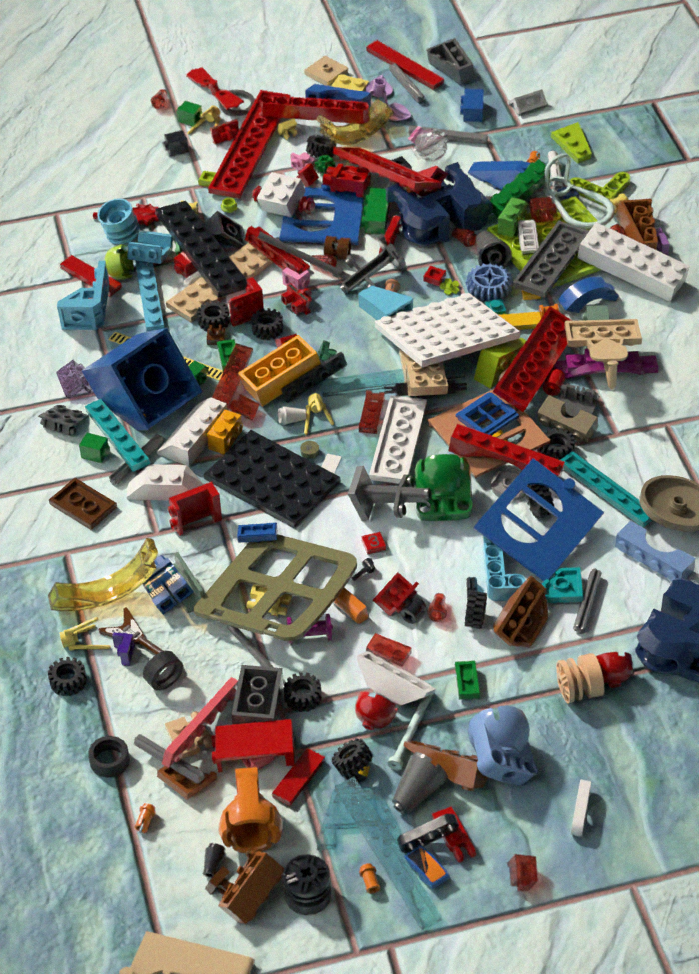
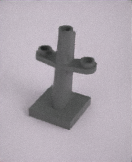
[340,234,408,294]
[348,466,432,521]

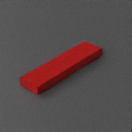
[60,255,122,297]

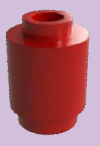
[542,369,565,396]

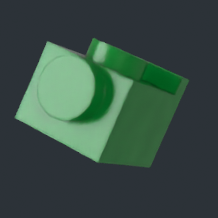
[189,360,209,386]

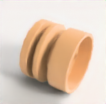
[556,653,604,704]

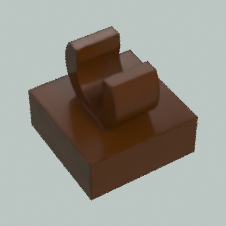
[207,325,226,345]
[205,866,231,896]

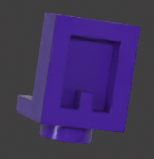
[112,632,135,666]

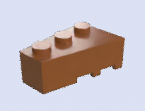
[218,850,284,924]

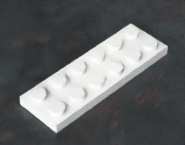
[369,395,427,484]

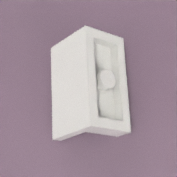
[507,89,547,115]

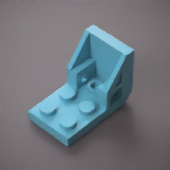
[57,261,110,330]

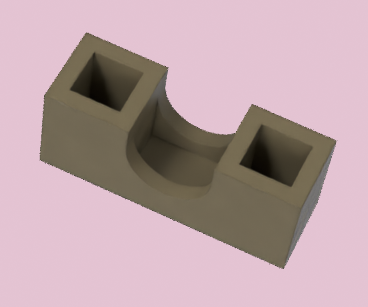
[537,395,599,444]

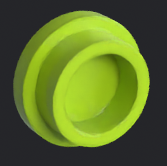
[221,198,237,213]

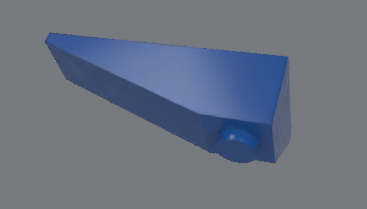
[468,161,530,190]

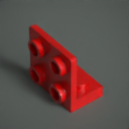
[229,277,264,327]

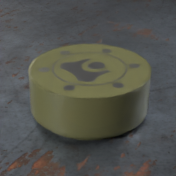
[300,441,319,459]

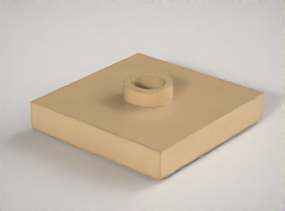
[304,56,349,86]

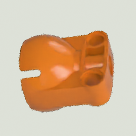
[218,767,283,853]

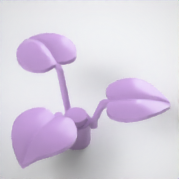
[366,75,411,121]

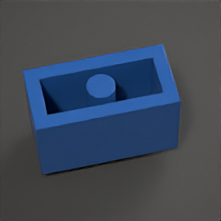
[460,89,484,122]

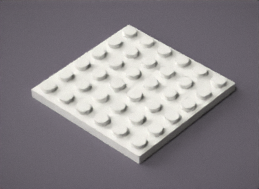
[374,293,520,367]

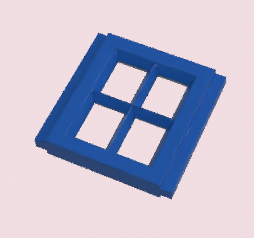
[455,392,519,436]

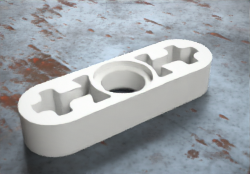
[571,780,591,837]

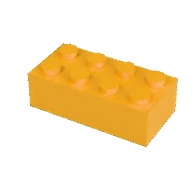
[238,335,321,406]

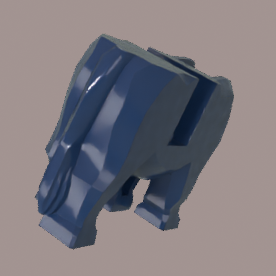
[386,162,494,246]
[635,578,699,683]

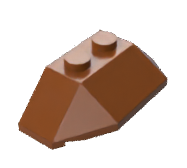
[493,575,548,648]

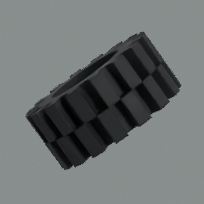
[306,135,337,158]
[197,301,230,332]
[251,308,283,340]
[540,428,575,460]
[526,484,555,519]
[465,590,487,629]
[48,657,87,696]
[284,672,322,712]
[331,738,373,778]

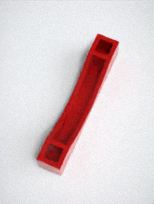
[448,424,565,478]

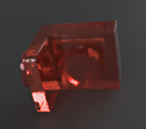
[228,394,260,420]

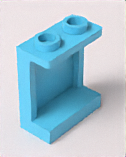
[128,230,173,264]

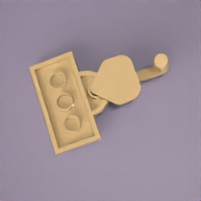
[565,319,642,390]

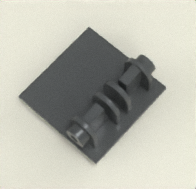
[559,383,600,418]
[38,405,89,436]

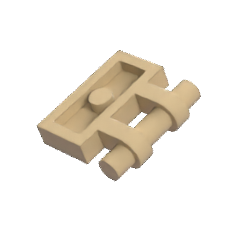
[165,711,212,759]

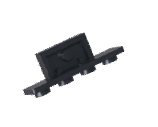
[281,352,347,403]

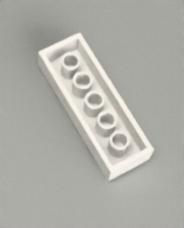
[577,222,690,302]

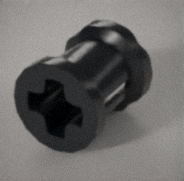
[401,597,426,624]

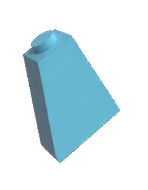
[359,286,413,320]

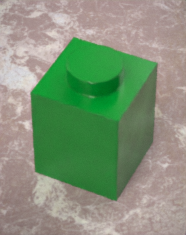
[176,100,203,127]
[79,432,110,463]

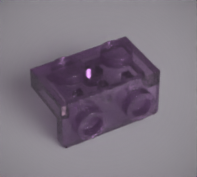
[56,360,92,399]

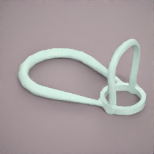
[543,153,615,229]

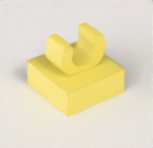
[277,119,297,140]

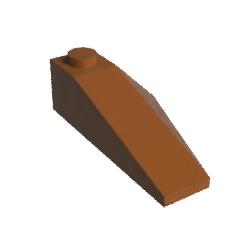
[403,741,489,791]

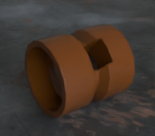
[324,236,352,260]

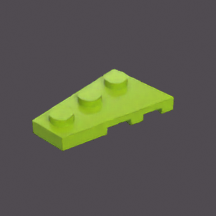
[551,122,592,164]

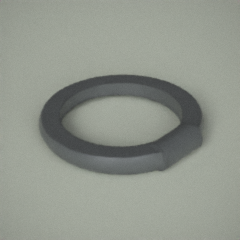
[218,89,255,116]

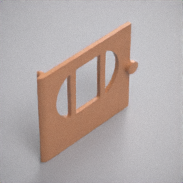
[427,389,550,478]

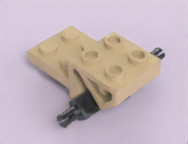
[384,349,467,399]

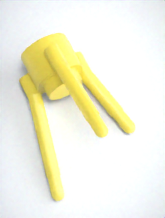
[187,105,221,134]
[304,393,334,435]
[60,617,111,651]

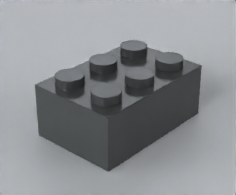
[232,665,284,725]

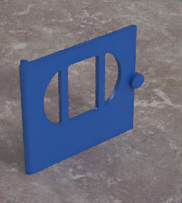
[279,185,364,245]
[473,458,604,582]

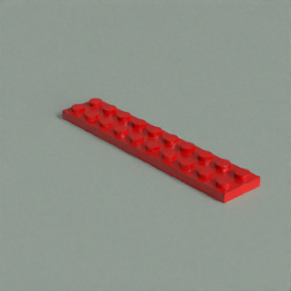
[208,90,291,199]

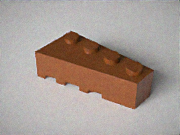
[616,198,658,250]

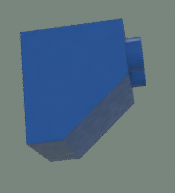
[81,328,203,431]

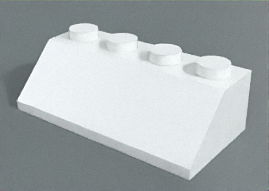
[157,398,227,467]

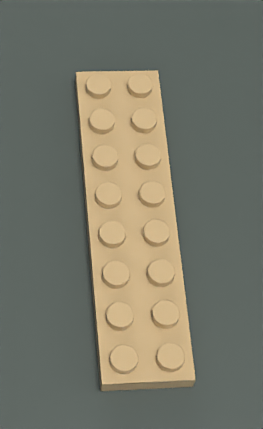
[166,243,273,323]

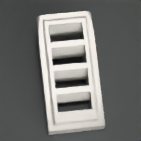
[517,220,539,254]

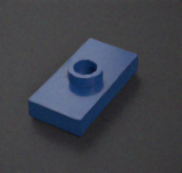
[237,522,278,543]

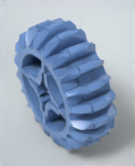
[466,263,513,302]

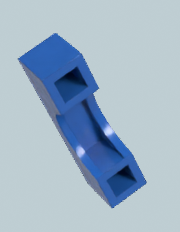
[305,84,371,109]

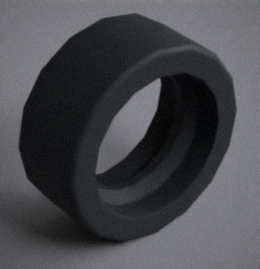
[143,650,184,691]
[88,735,130,778]

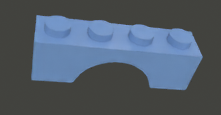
[615,521,696,581]

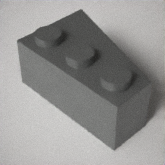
[426,38,476,84]

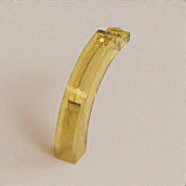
[316,99,394,145]
[48,538,158,611]

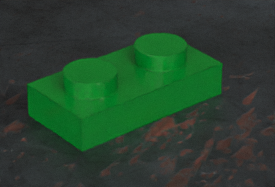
[217,339,240,371]
[455,660,480,700]

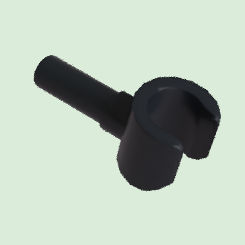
[351,558,375,581]

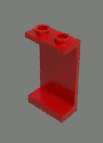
[212,719,295,773]

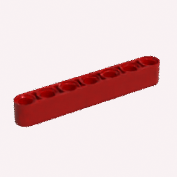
[260,95,370,124]

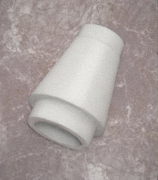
[278,406,306,425]

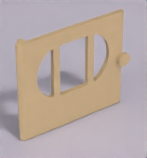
[119,931,255,974]

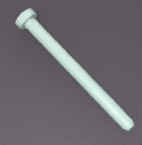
[387,693,433,770]

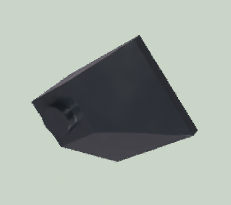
[204,211,246,249]

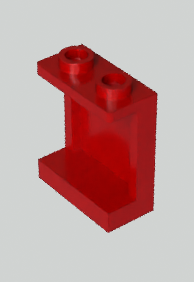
[168,482,222,536]

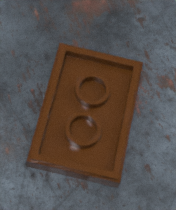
[49,478,117,530]

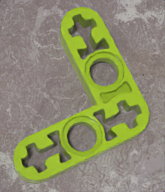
[570,172,630,205]

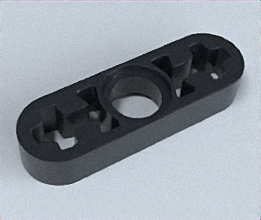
[397,814,459,853]

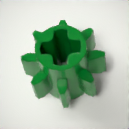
[315,155,336,176]

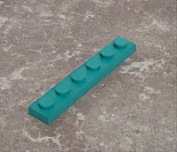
[85,399,150,472]
[561,451,653,528]

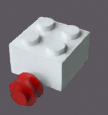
[252,172,315,217]

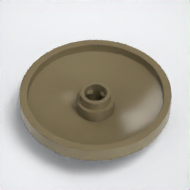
[639,475,699,532]

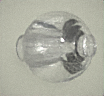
[412,128,448,162]

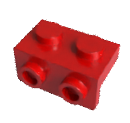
[372,572,419,616]

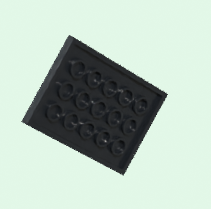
[204,430,341,528]

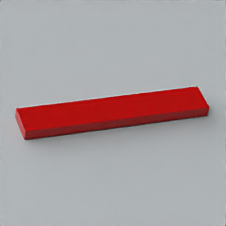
[366,40,444,90]

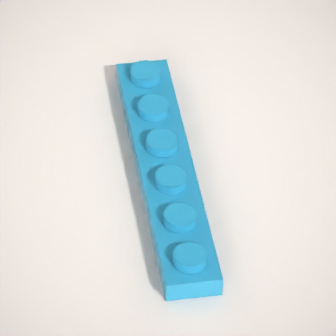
[135,260,164,332]

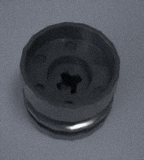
[283,854,331,915]

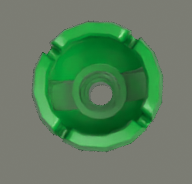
[415,454,473,521]

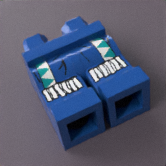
[139,555,194,615]

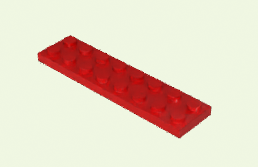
[333,147,442,192]
[492,306,572,412]

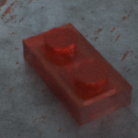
[366,633,412,667]

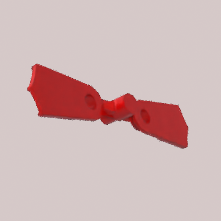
[186,67,244,110]

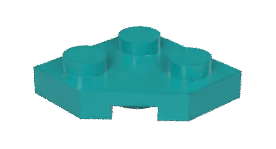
[542,567,583,603]

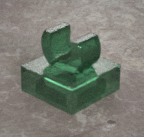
[317,340,337,362]

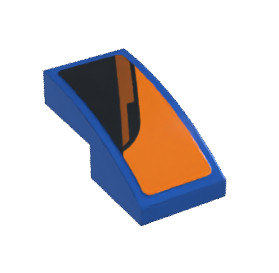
[403,845,450,889]

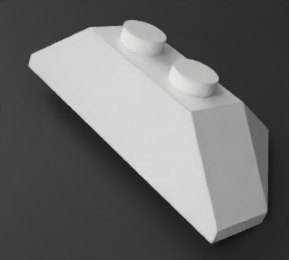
[126,464,204,500]
[356,651,436,705]

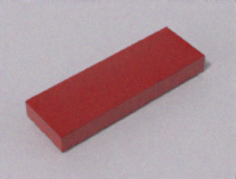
[272,748,325,806]

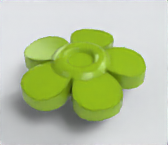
[440,278,459,295]

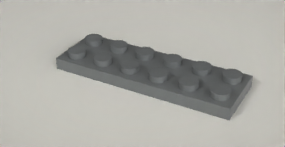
[513,221,589,298]

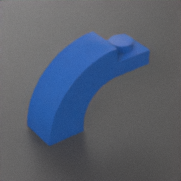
[558,277,619,313]

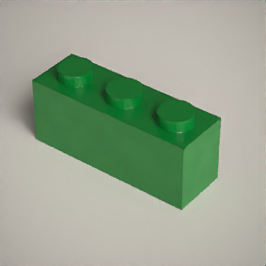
[362,188,390,235]

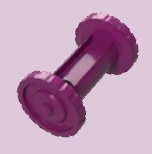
[287,613,333,644]

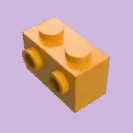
[207,410,243,455]

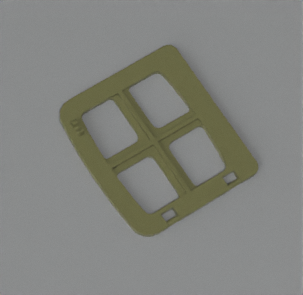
[194,534,357,641]

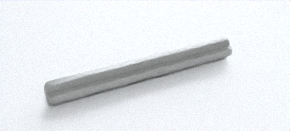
[408,125,488,144]

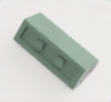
[173,552,204,614]

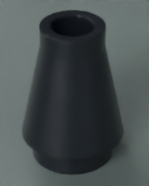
[203,843,226,878]

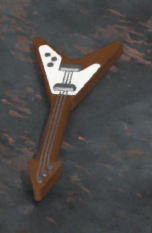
[99,607,163,655]

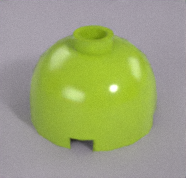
[104,244,134,280]

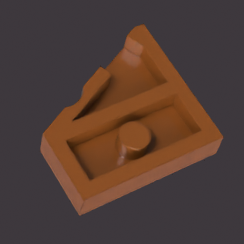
[157,766,217,800]

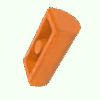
[333,587,368,624]

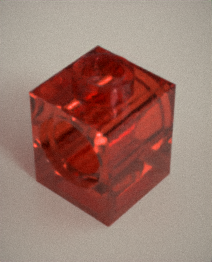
[530,197,556,223]

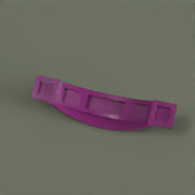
[551,349,659,379]

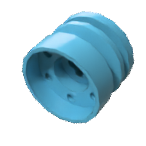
[98,198,140,244]

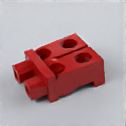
[322,163,371,198]

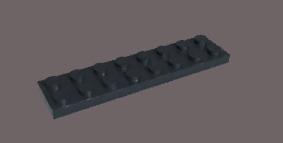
[155,200,247,298]

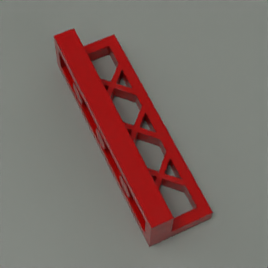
[245,225,310,275]

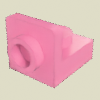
[290,152,316,171]
[282,268,310,290]

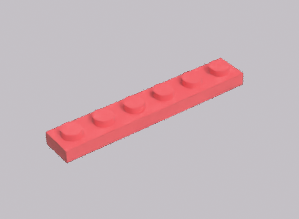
[162,677,238,768]

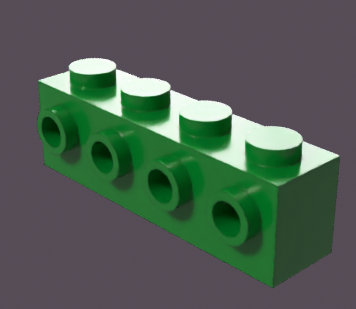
[490,159,551,218]

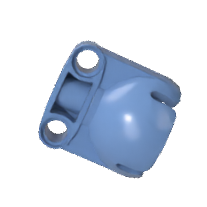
[468,706,538,786]

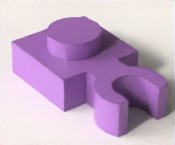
[656,228,669,256]

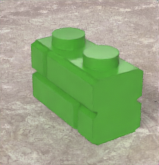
[498,198,527,237]

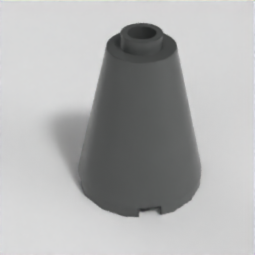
[476,231,512,269]
[392,752,448,814]

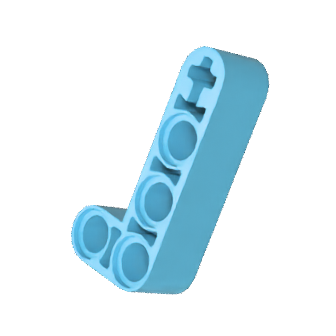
[483,536,526,601]

